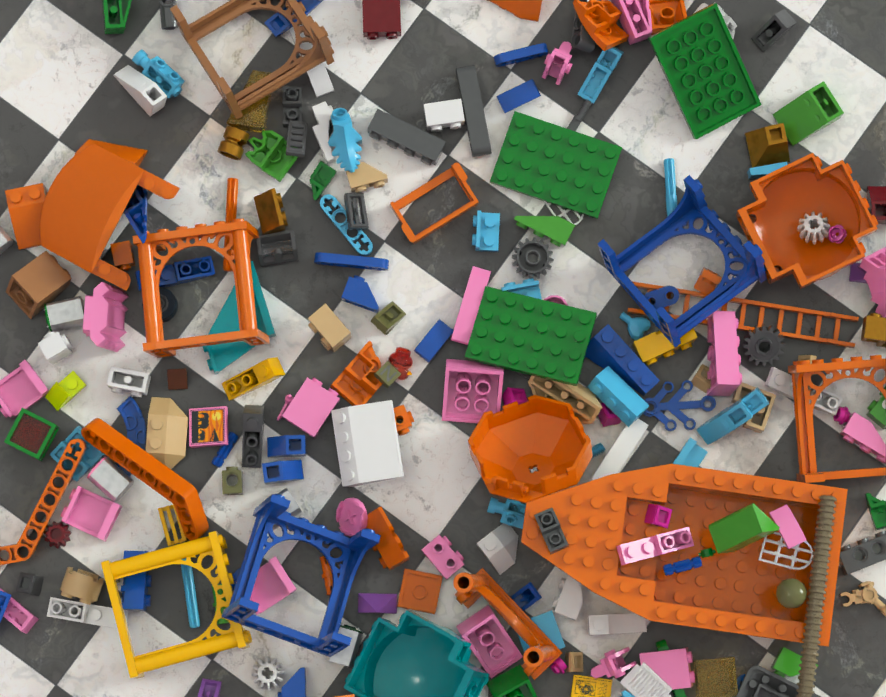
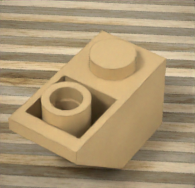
[346,162,388,193]

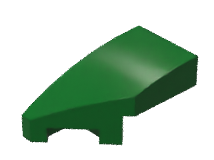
[310,161,337,201]
[865,493,886,531]

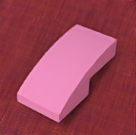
[769,504,806,549]

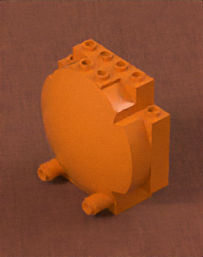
[736,153,878,289]

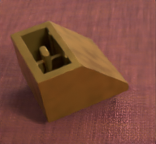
[254,188,288,235]

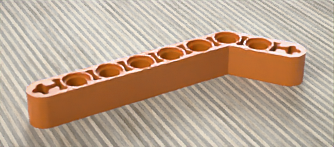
[81,418,209,541]
[0,438,87,565]

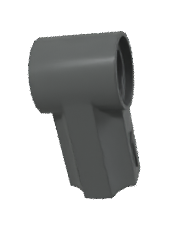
[159,0,178,30]

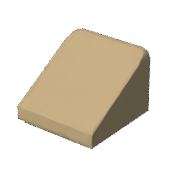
[691,364,711,393]

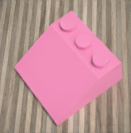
[442,359,504,423]

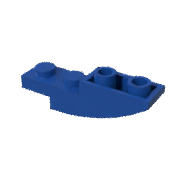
[135,256,215,291]

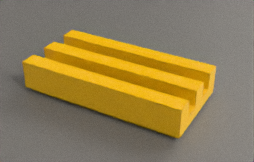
[158,504,187,546]

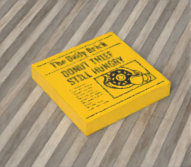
[571,675,612,697]

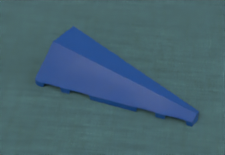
[124,185,148,243]

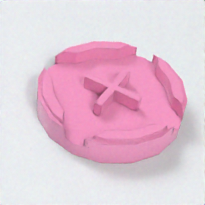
[336,498,368,537]

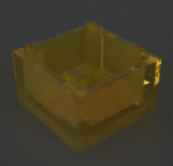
[693,657,738,697]

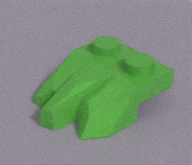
[245,130,298,182]

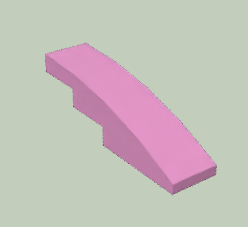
[451,266,491,345]

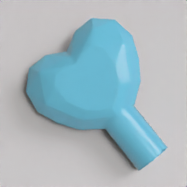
[619,312,651,340]

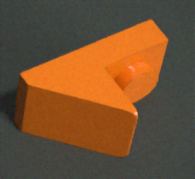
[694,267,721,296]

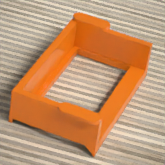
[389,162,479,244]

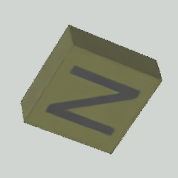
[374,361,401,388]

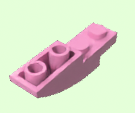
[616,527,694,565]

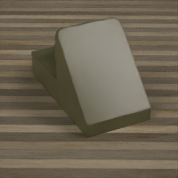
[371,301,406,335]

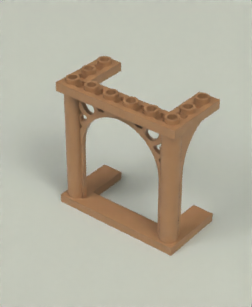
[170,0,334,120]

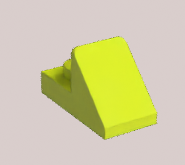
[45,371,87,411]

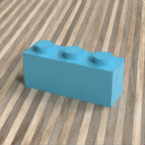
[587,366,649,427]

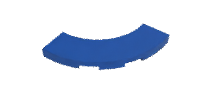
[115,396,147,476]

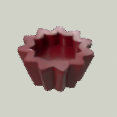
[44,521,72,549]

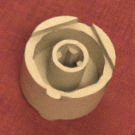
[60,567,105,605]

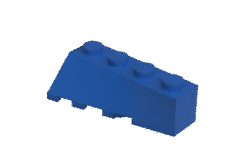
[585,324,660,396]

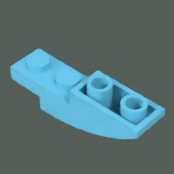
[696,387,769,445]

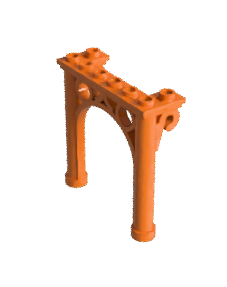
[453,568,563,680]

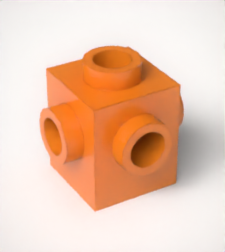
[394,404,414,436]

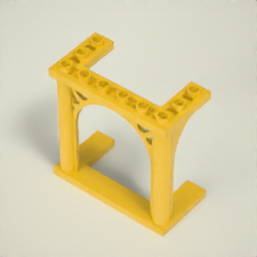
[101,531,252,679]

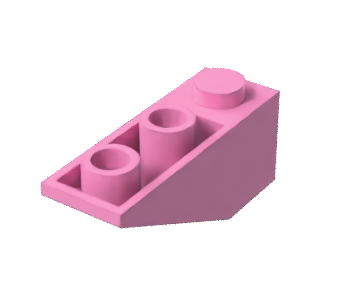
[840,412,886,464]

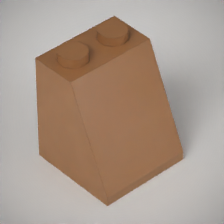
[6,251,72,319]

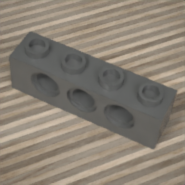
[839,530,886,576]

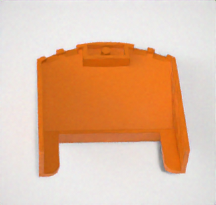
[40,144,180,291]

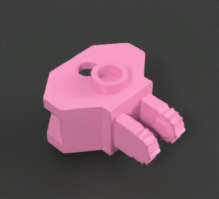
[542,41,573,85]
[590,647,636,679]

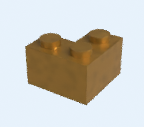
[861,313,886,347]

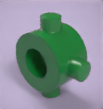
[698,548,716,558]

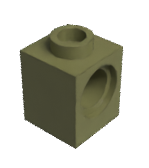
[222,467,243,495]

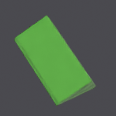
[708,503,780,554]

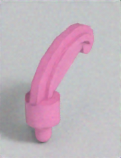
[277,394,293,421]

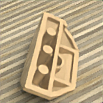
[528,375,602,425]
[145,397,188,469]

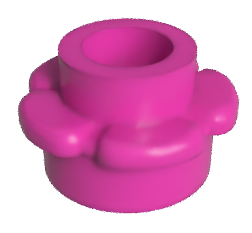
[828,225,847,244]
[834,406,850,425]
[549,657,567,674]

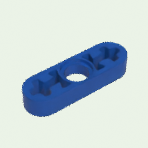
[494,43,549,67]

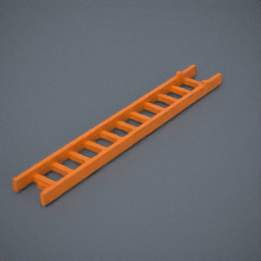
[627,281,859,348]

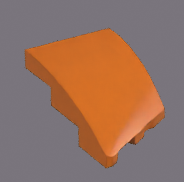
[573,0,629,51]
[330,341,382,406]

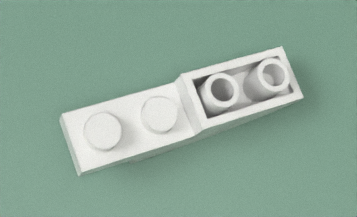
[765,367,842,416]
[47,597,128,629]

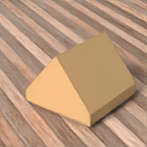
[565,652,583,672]

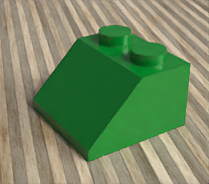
[486,665,537,697]

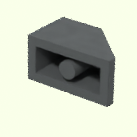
[751,9,797,52]

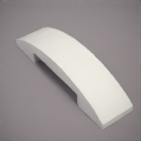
[289,25,334,98]

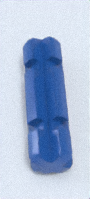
[212,432,238,468]
[663,556,702,576]

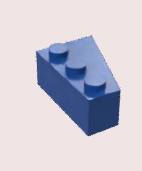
[121,551,152,611]

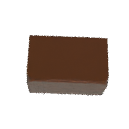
[167,368,188,390]

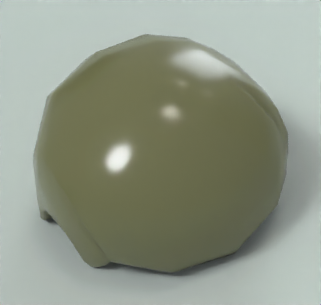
[776,578,808,608]

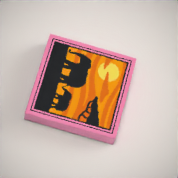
[189,406,228,448]

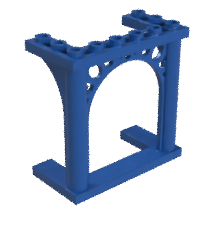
[597,175,767,348]
[222,494,381,657]

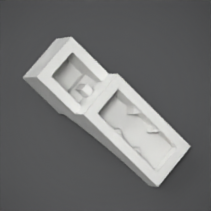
[312,101,335,165]
[588,613,647,636]

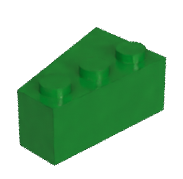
[102,0,132,34]

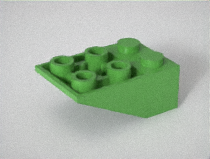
[773,81,844,146]

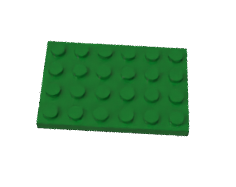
[648,3,762,139]
[490,111,622,219]
[465,286,597,386]

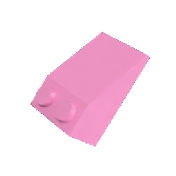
[456,605,523,679]

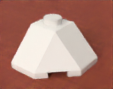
[476,523,518,575]

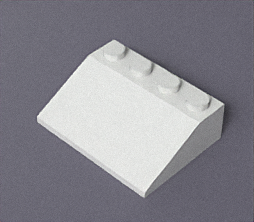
[331,400,404,487]

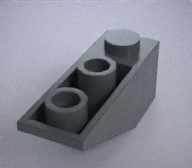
[242,405,264,468]

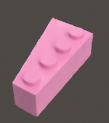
[707,311,742,396]

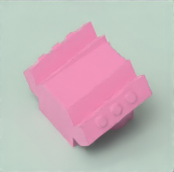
[859,247,886,317]
[83,282,129,352]

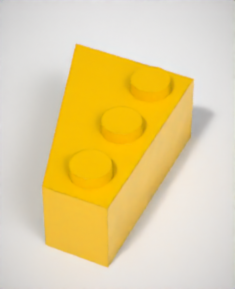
[632,328,698,366]

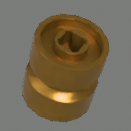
[217,126,250,160]

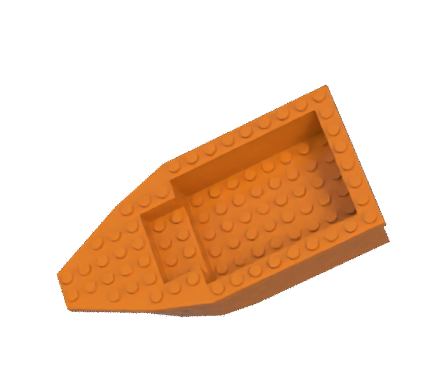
[521,464,848,647]

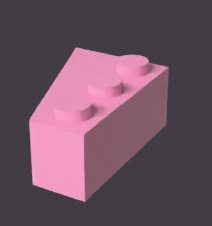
[611,0,652,45]

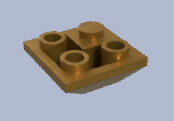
[745,123,790,168]

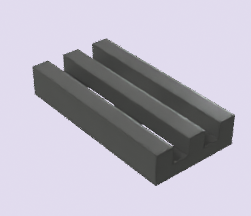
[344,193,369,230]

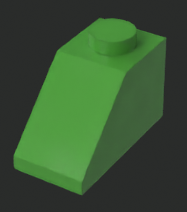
[771,647,818,678]

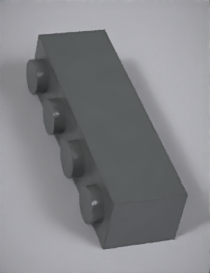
[368,109,446,165]

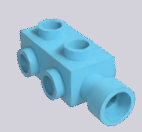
[132,50,185,99]
[487,497,526,529]

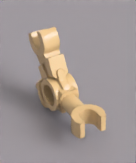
[840,581,886,617]

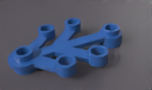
[643,380,716,432]

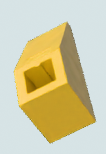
[221,357,285,401]

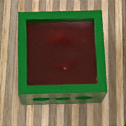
[4,408,60,462]

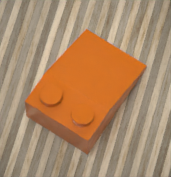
[5,183,47,250]

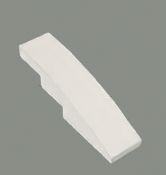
[591,419,649,480]

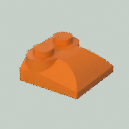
[649,0,687,35]

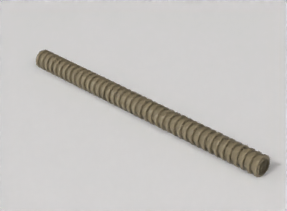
[796,495,837,697]

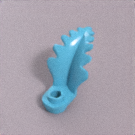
[328,108,362,173]

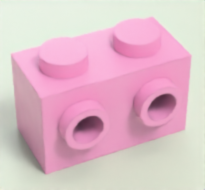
[421,535,465,580]

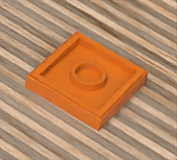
[397,569,443,614]

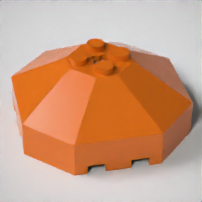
[468,395,593,503]

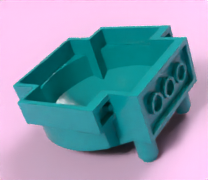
[344,610,490,697]

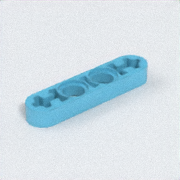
[320,194,373,256]

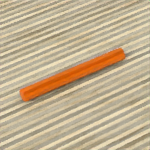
[223,178,238,272]

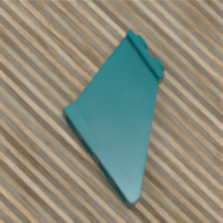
[203,261,276,374]

